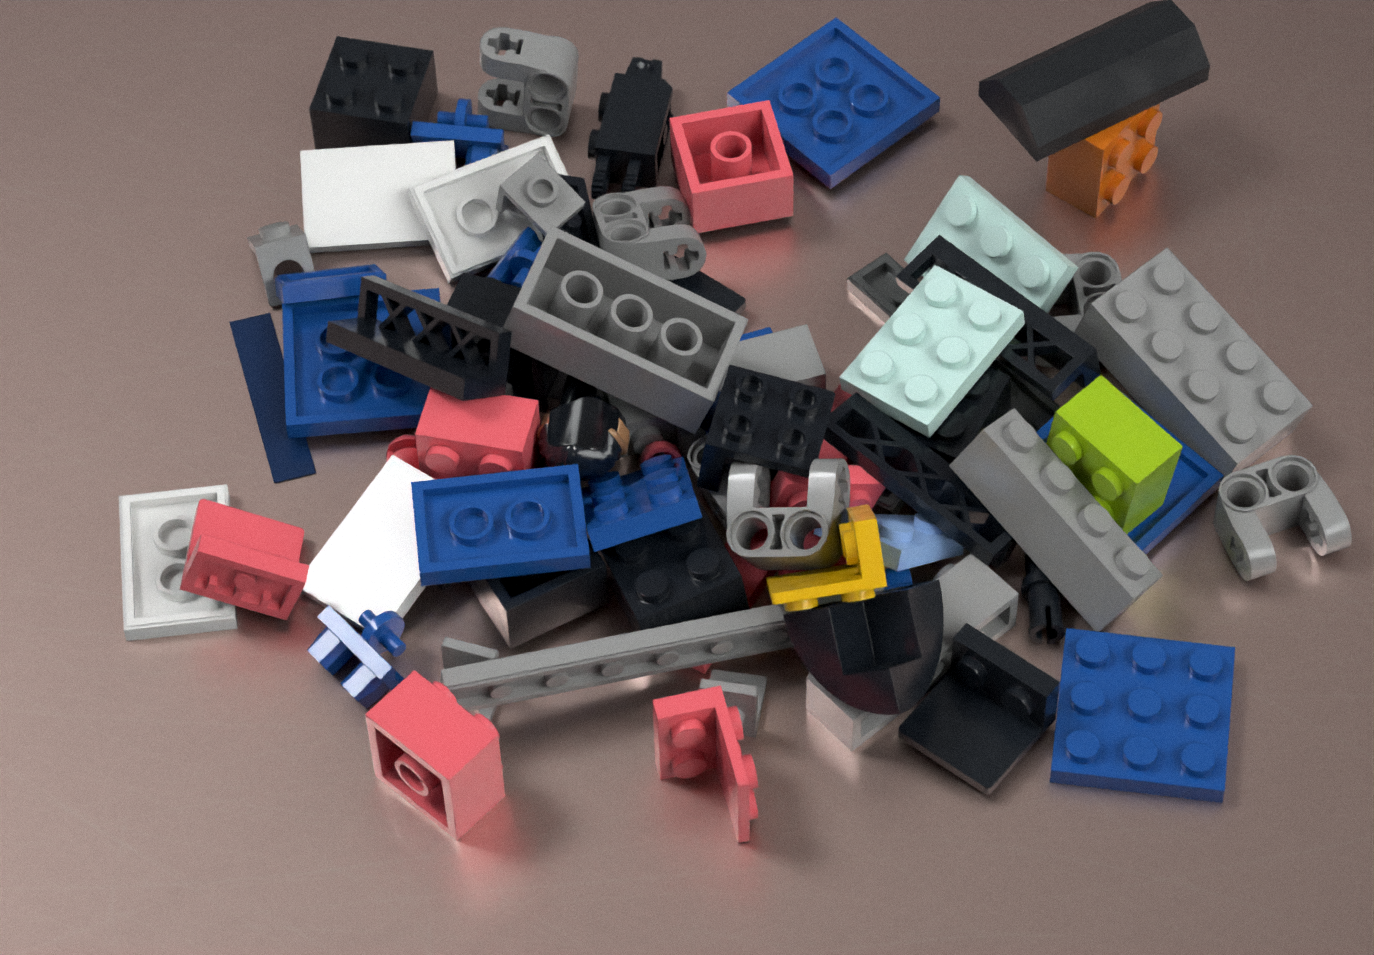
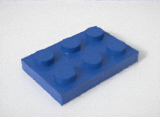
[581,454,702,552]
[411,464,591,586]

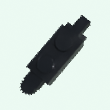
[588,57,673,199]

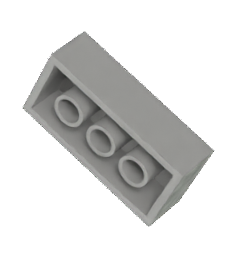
[503,225,748,434]
[1074,248,1313,490]

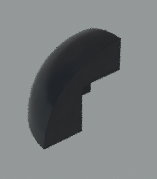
[783,580,944,715]

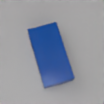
[275,264,387,304]

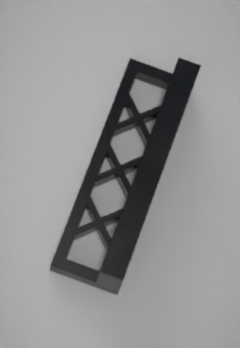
[896,235,1101,401]
[326,275,512,401]
[824,392,1018,570]

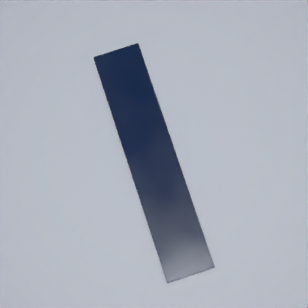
[229,313,316,483]

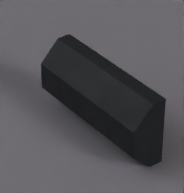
[978,0,1210,162]

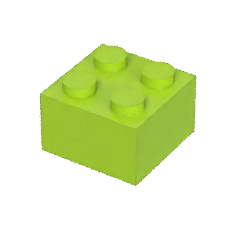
[1046,375,1183,534]

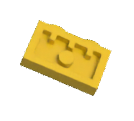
[766,504,887,611]

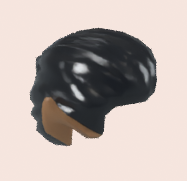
[537,395,630,482]

